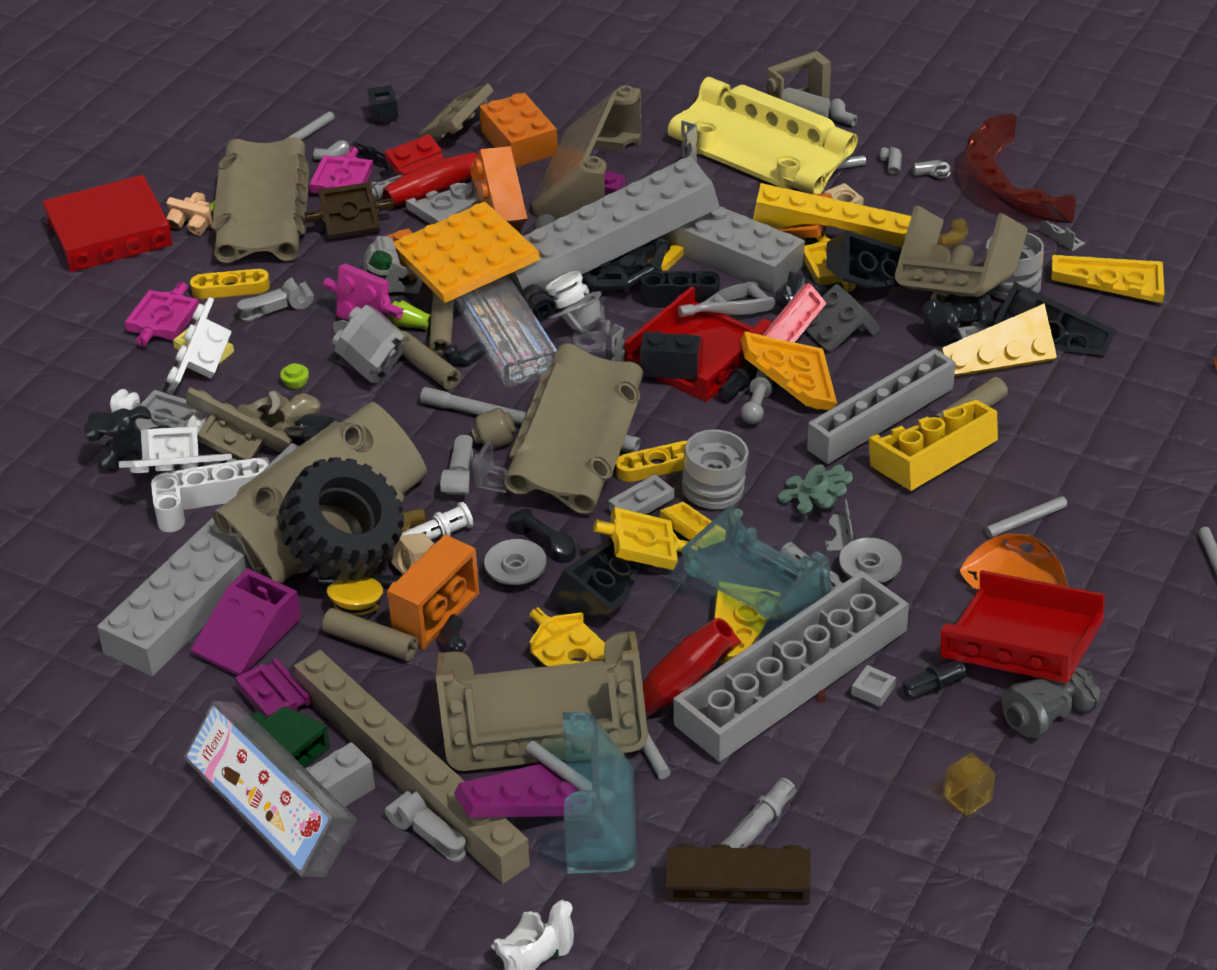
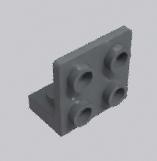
[805,284,881,353]

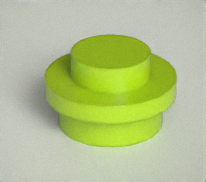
[280,363,309,389]

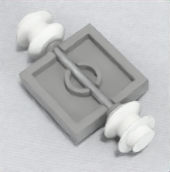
[110,389,209,444]

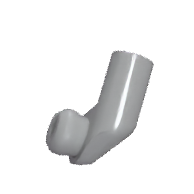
[313,140,350,161]
[912,160,951,179]

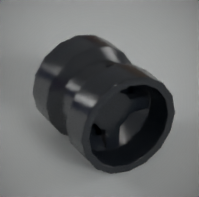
[519,284,556,322]

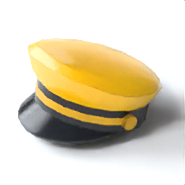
[327,576,383,620]

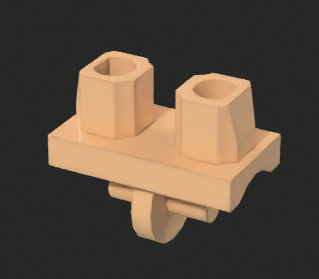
[166,192,213,236]

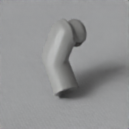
[829,98,857,127]
[880,146,902,175]

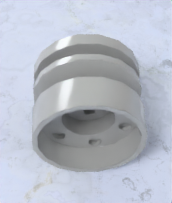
[985,233,1044,300]
[681,430,749,509]

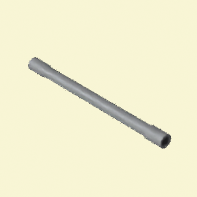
[420,387,640,453]

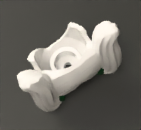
[490,900,574,970]

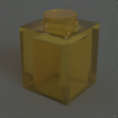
[943,752,996,816]

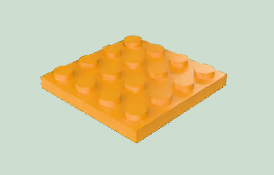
[394,201,540,303]

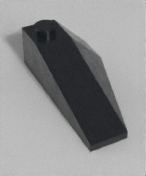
[826,230,902,288]
[993,282,1117,356]
[549,537,643,615]

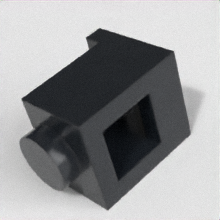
[367,85,399,122]

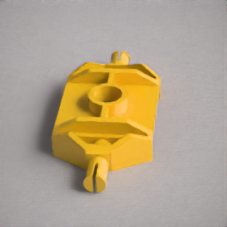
[529,607,605,667]

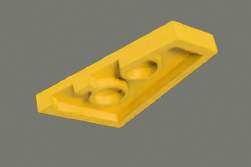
[713,584,781,664]

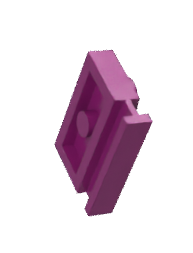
[235,658,310,717]

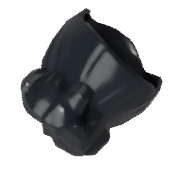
[776,271,827,309]

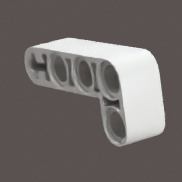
[151,458,268,532]

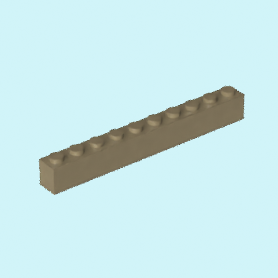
[294,650,530,884]

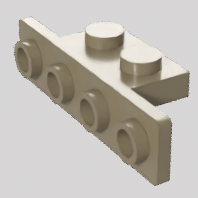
[186,387,293,460]

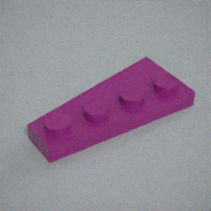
[454,763,588,818]

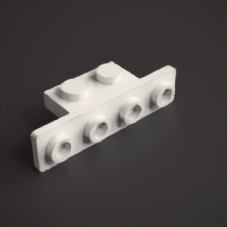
[166,297,231,395]
[119,426,232,473]

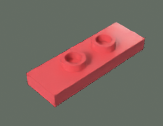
[763,283,827,342]

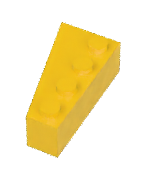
[868,400,998,491]

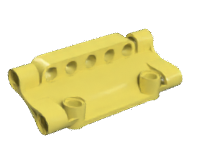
[668,77,858,194]

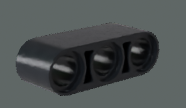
[640,271,720,308]

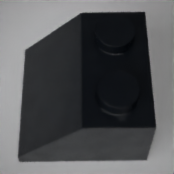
[640,332,703,380]

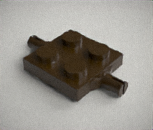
[304,182,394,240]

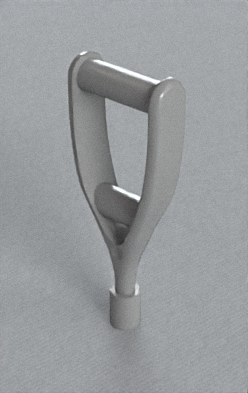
[677,281,775,317]

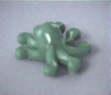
[778,464,853,514]

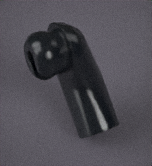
[443,341,486,365]
[438,614,467,652]

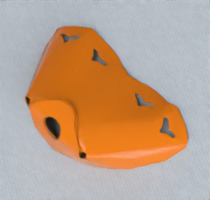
[960,534,1068,589]

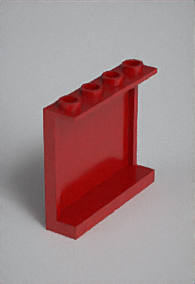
[42,175,173,273]
[624,286,773,402]
[940,570,1105,684]

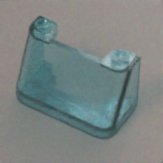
[682,505,831,620]
[563,712,637,874]

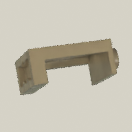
[766,51,831,101]

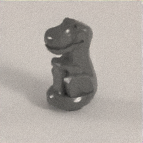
[1001,667,1101,738]

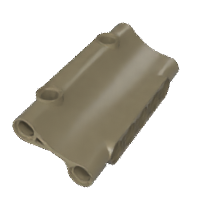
[212,137,309,263]
[504,343,643,514]

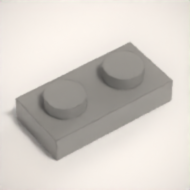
[608,474,674,514]

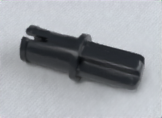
[719,359,758,400]
[902,660,966,698]

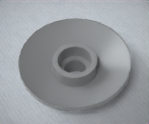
[839,538,902,583]
[484,539,547,585]

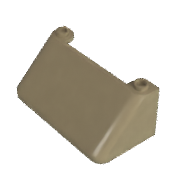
[532,85,642,220]
[436,631,648,771]

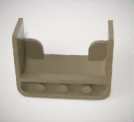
[895,206,1028,297]

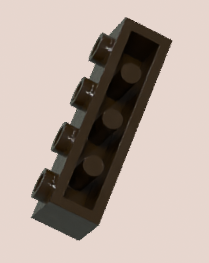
[666,843,810,903]

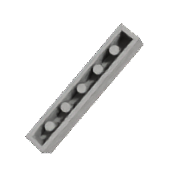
[807,349,956,464]

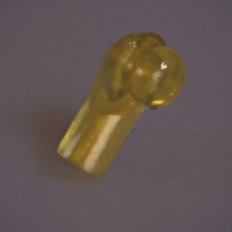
[938,218,969,247]
[401,508,426,532]

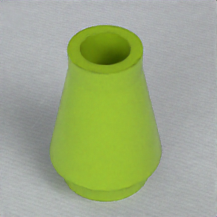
[388,300,431,330]

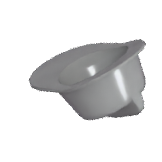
[549,291,603,332]

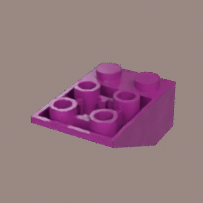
[191,568,301,676]

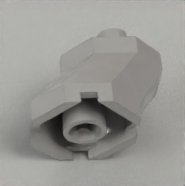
[332,305,410,383]

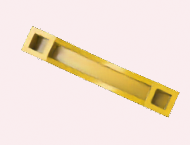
[753,183,911,248]

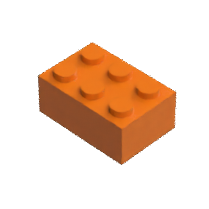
[479,92,558,167]
[387,534,480,650]

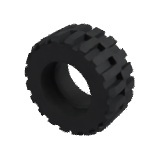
[278,457,405,581]

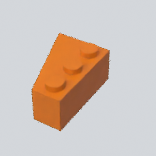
[469,146,528,230]

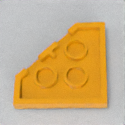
[741,332,837,411]

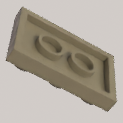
[418,83,494,142]

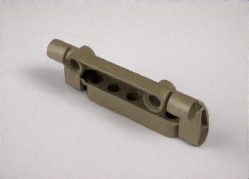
[212,402,427,584]

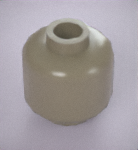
[471,408,517,451]

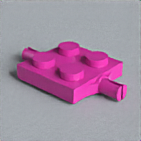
[309,147,373,194]
[323,263,404,322]
[125,282,199,347]

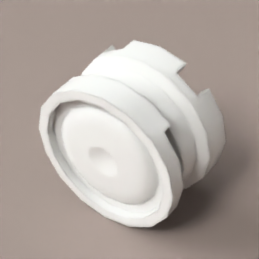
[546,271,589,308]

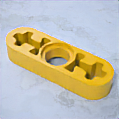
[190,269,270,299]
[616,441,687,482]

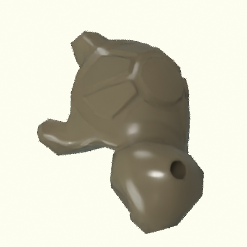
[237,390,322,439]

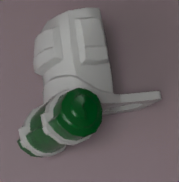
[363,236,423,294]

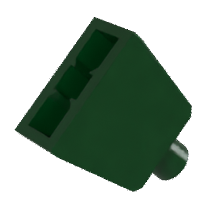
[247,707,330,780]

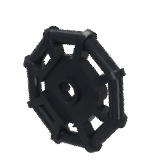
[582,237,670,293]

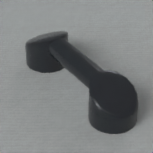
[508,509,576,563]

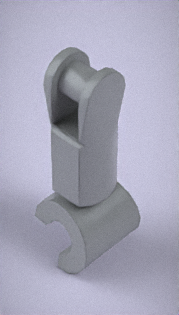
[237,277,314,322]
[440,435,474,495]
[385,791,466,862]

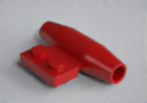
[383,134,477,206]
[642,618,741,717]

